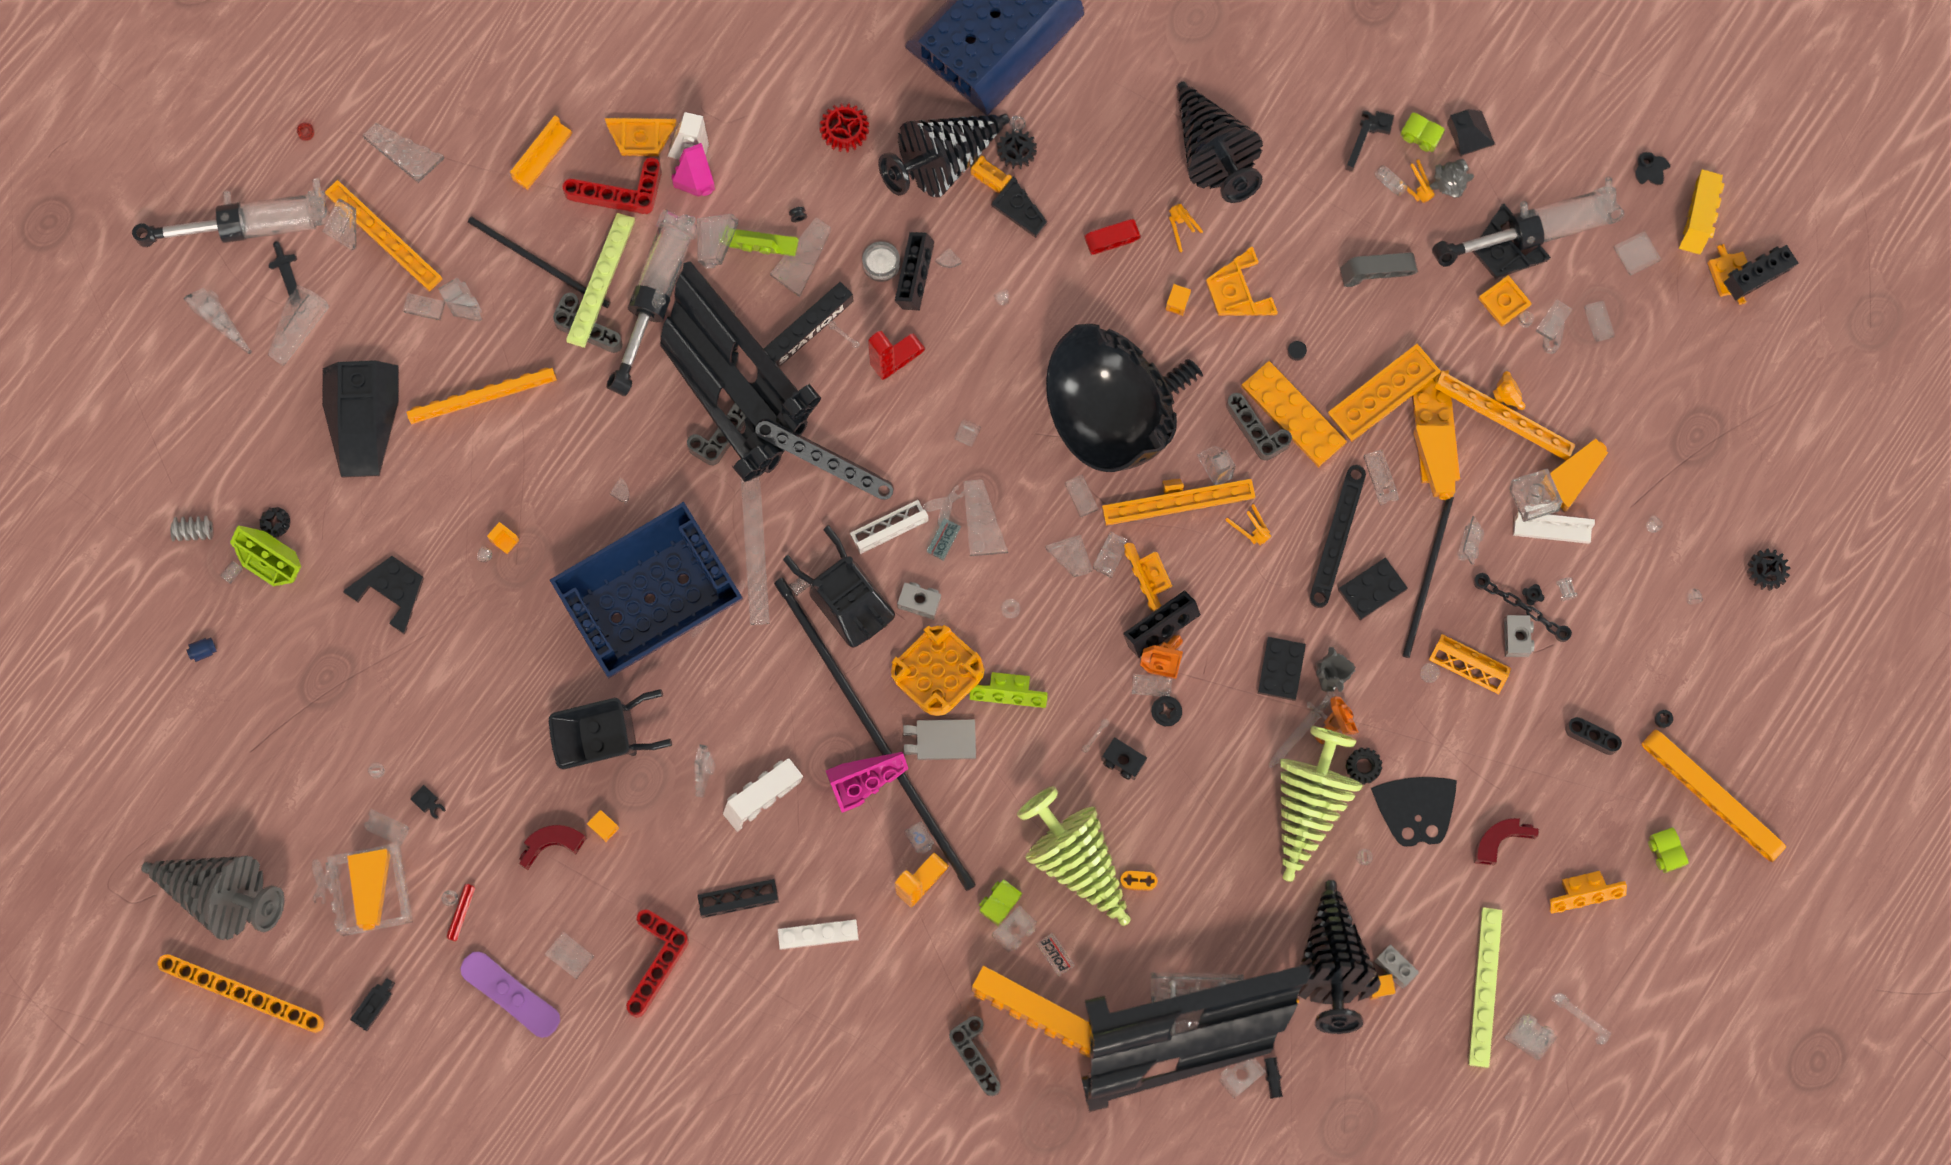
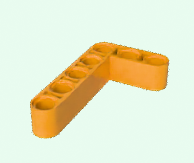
[895,853,949,908]

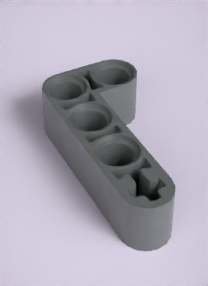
[1340,253,1418,287]
[553,293,623,353]
[1227,393,1292,461]
[687,403,746,465]
[949,1016,1001,1096]

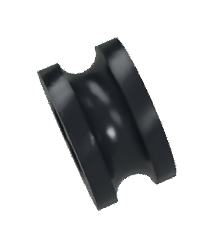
[789,207,807,223]
[1655,710,1674,728]

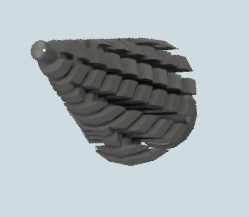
[141,856,285,940]

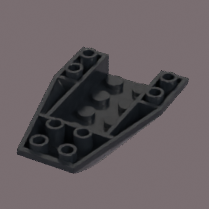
[322,360,399,478]

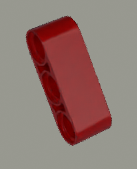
[1084,219,1141,255]

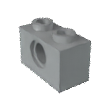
[897,582,941,620]
[1504,615,1534,657]
[1374,944,1419,989]

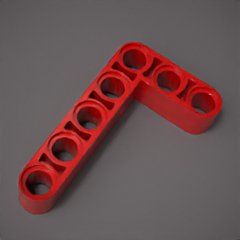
[562,158,662,214]
[868,331,925,380]
[626,909,689,1017]

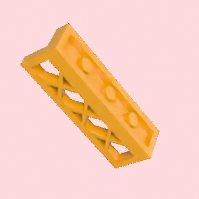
[510,115,572,190]
[1429,634,1511,694]

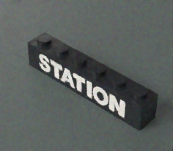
[764,281,854,367]

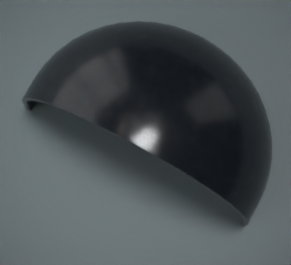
[1046,324,1177,472]

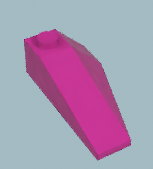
[671,143,715,197]
[825,752,909,813]

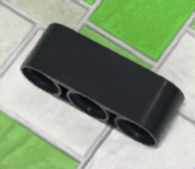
[1565,717,1622,755]

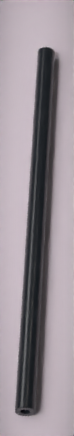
[468,216,611,308]
[1402,497,1454,658]

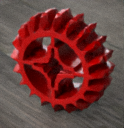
[820,103,869,152]

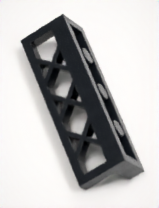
[697,879,779,919]

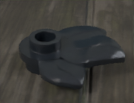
[1635,152,1671,185]

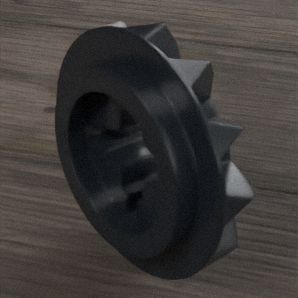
[259,507,290,537]
[1151,696,1182,727]

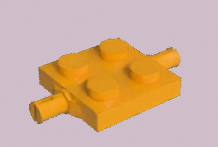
[1707,244,1748,305]

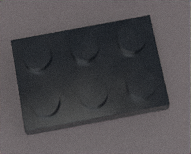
[1338,557,1408,621]
[1257,637,1306,701]

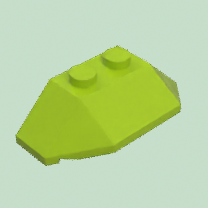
[230,526,301,586]

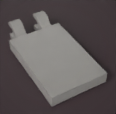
[903,719,976,760]

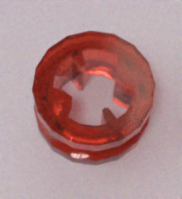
[297,123,314,141]

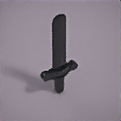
[268,241,302,308]

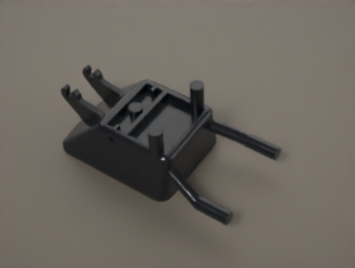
[783,525,895,648]
[548,689,672,770]

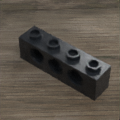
[894,232,935,311]
[1123,590,1201,658]

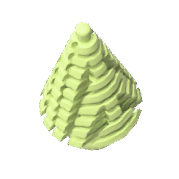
[1280,726,1363,882]
[1017,786,1131,926]

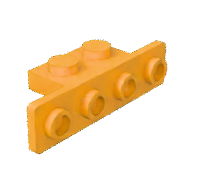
[1124,543,1173,612]
[1550,871,1627,914]

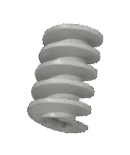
[170,516,213,541]

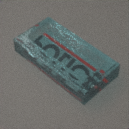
[927,518,961,561]

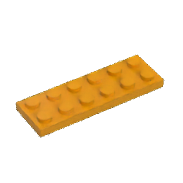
[1328,344,1441,442]
[1241,361,1347,468]
[1412,370,1460,483]

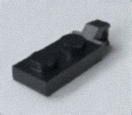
[350,978,395,1031]

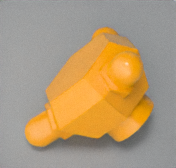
[1493,371,1525,410]

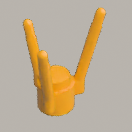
[1398,160,1435,203]
[1169,204,1203,253]
[1225,504,1272,546]

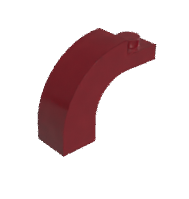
[1474,818,1539,866]
[519,825,587,870]

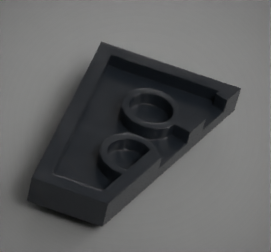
[991,176,1047,238]

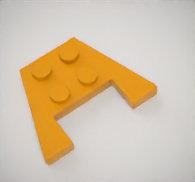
[1206,247,1278,316]

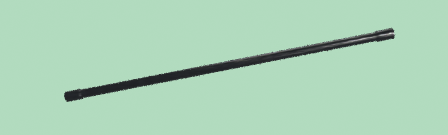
[774,578,976,891]

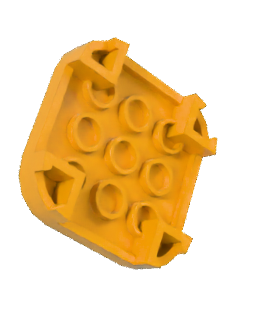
[891,625,985,716]

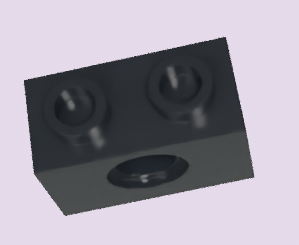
[1101,737,1147,780]

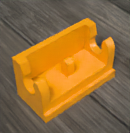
[971,156,1012,194]

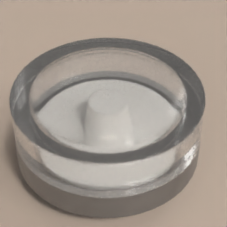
[862,241,900,282]

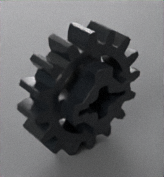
[997,129,1037,169]
[1747,548,1791,591]

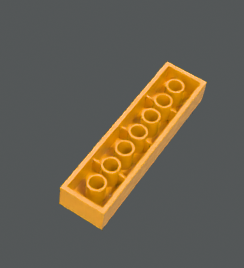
[972,966,1091,1058]

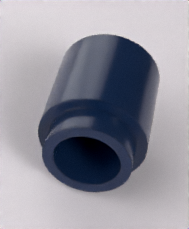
[186,638,217,662]

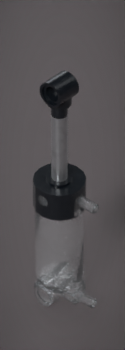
[1432,177,1624,267]
[132,178,331,247]
[606,209,698,396]

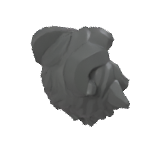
[1429,159,1474,198]
[1315,647,1356,692]

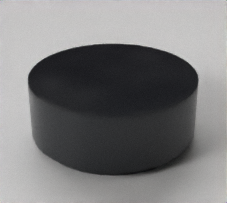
[1287,341,1307,361]

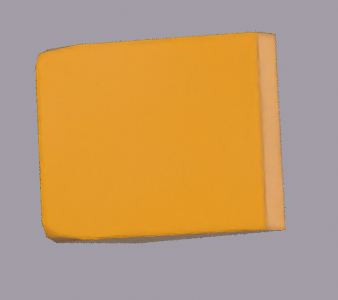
[1162,479,1184,494]

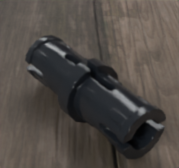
[1264,1057,1283,1099]

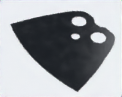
[1371,777,1457,847]

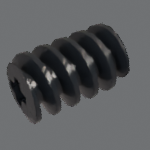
[1163,359,1203,397]

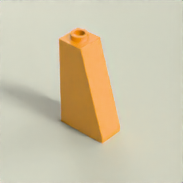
[1414,425,1455,500]
[1540,439,1608,512]
[347,849,390,930]

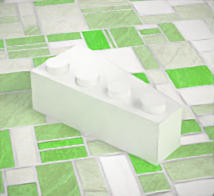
[667,112,709,159]
[723,758,803,832]

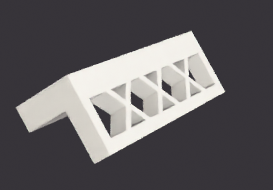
[850,500,928,554]
[1513,511,1595,544]

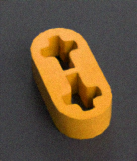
[1120,871,1158,891]

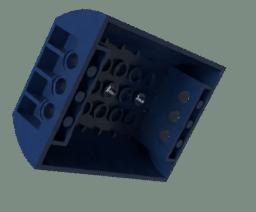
[905,0,1084,116]
[550,502,743,679]

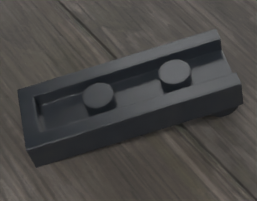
[1346,119,1378,172]

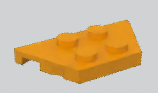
[605,118,677,156]

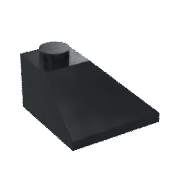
[1447,109,1495,156]

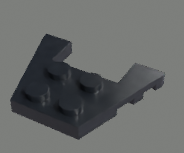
[1472,203,1551,279]
[343,556,424,634]

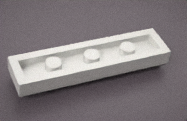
[778,920,858,950]

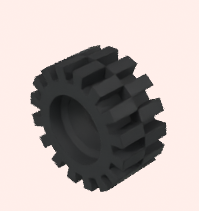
[1346,747,1382,785]

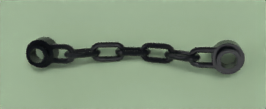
[1474,573,1572,642]

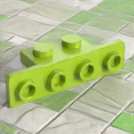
[724,228,799,256]
[969,672,1048,708]

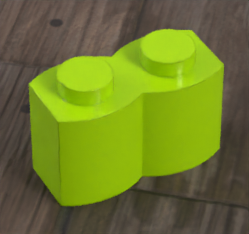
[1401,112,1445,152]
[1648,827,1689,874]
[979,879,1022,926]

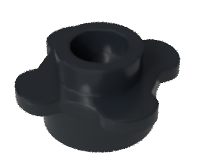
[1522,584,1545,606]

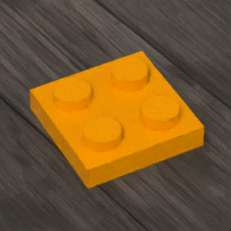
[1478,275,1532,327]

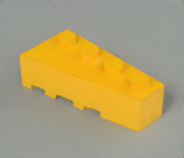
[1679,169,1725,255]

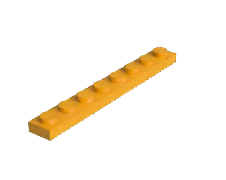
[324,180,442,292]
[406,368,557,424]
[1434,371,1575,461]
[1102,479,1255,526]

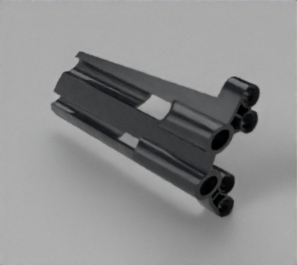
[660,261,821,482]
[1081,965,1310,1112]

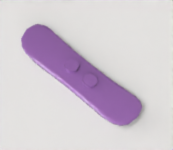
[460,952,560,1038]

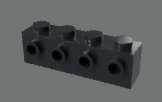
[1723,245,1799,301]

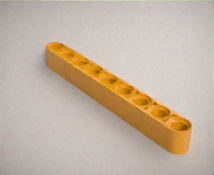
[1641,729,1786,862]
[157,954,324,1033]

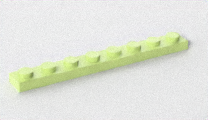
[567,213,635,348]
[1468,908,1502,1068]

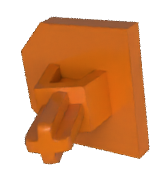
[1140,635,1183,679]
[1315,696,1359,745]

